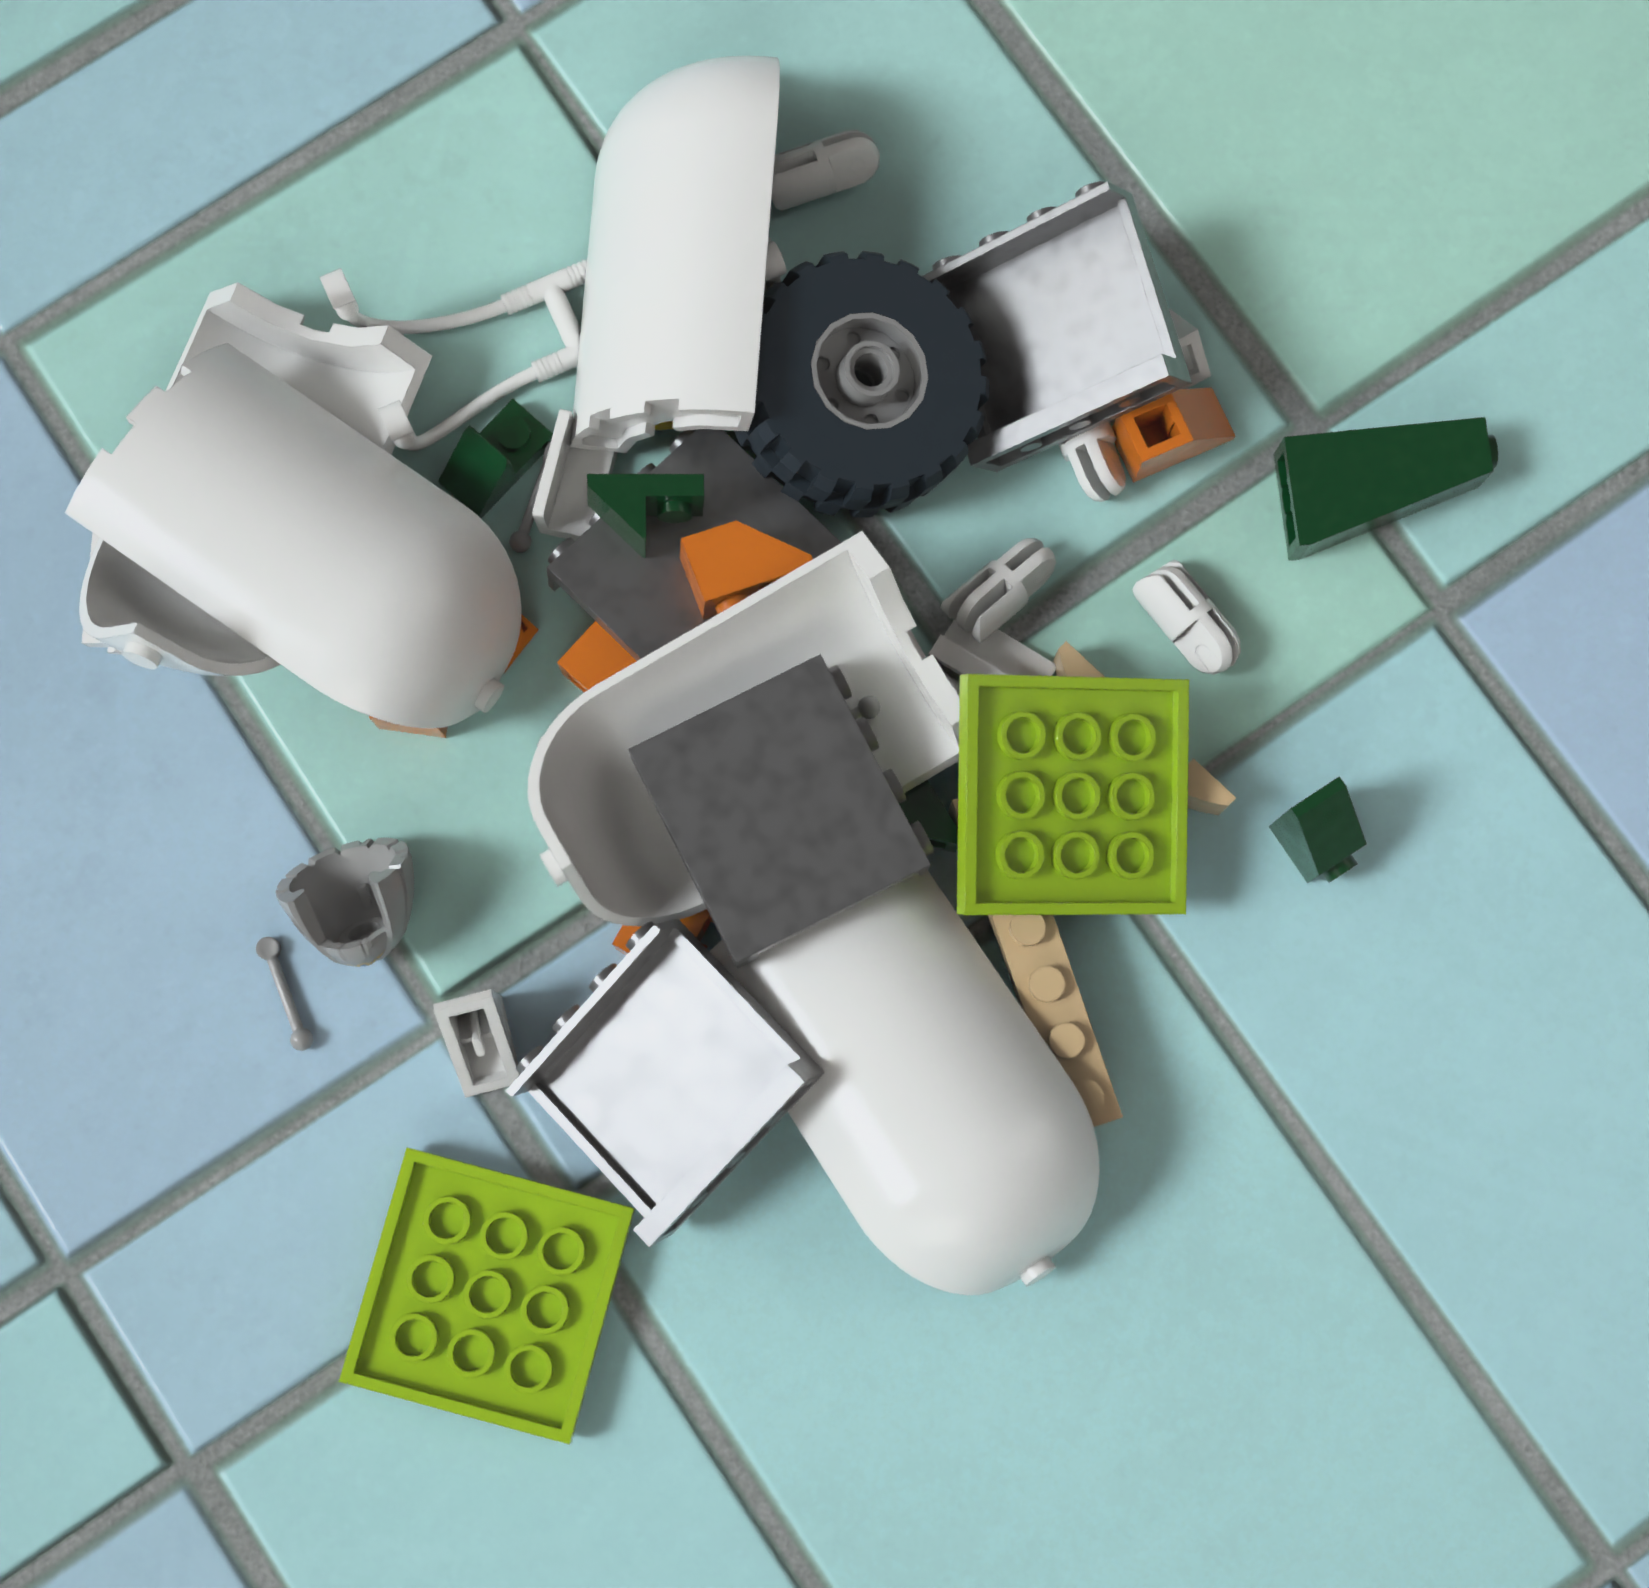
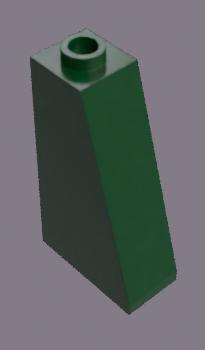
[1274,417,1498,561]

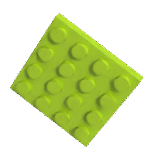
[957,674,1189,915]
[339,1147,636,1445]

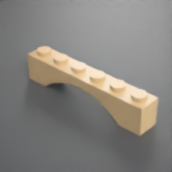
[948,798,1123,1127]

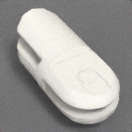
[772,130,880,211]
[1058,421,1126,502]
[940,538,1056,644]
[1132,559,1241,675]

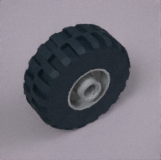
[734,251,989,518]

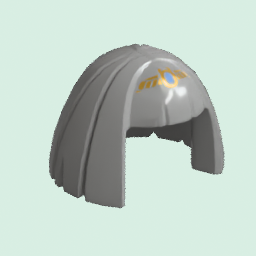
[276,838,414,967]

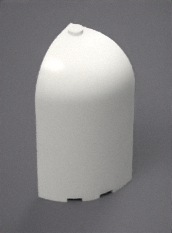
[570,55,780,453]
[79,282,432,676]
[65,343,522,728]
[527,531,960,926]
[709,871,1100,1295]

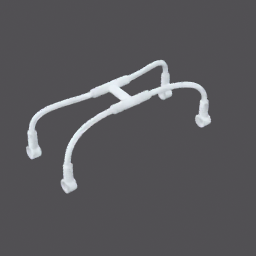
[320,241,787,451]

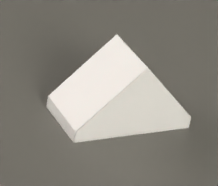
[433,989,520,1098]

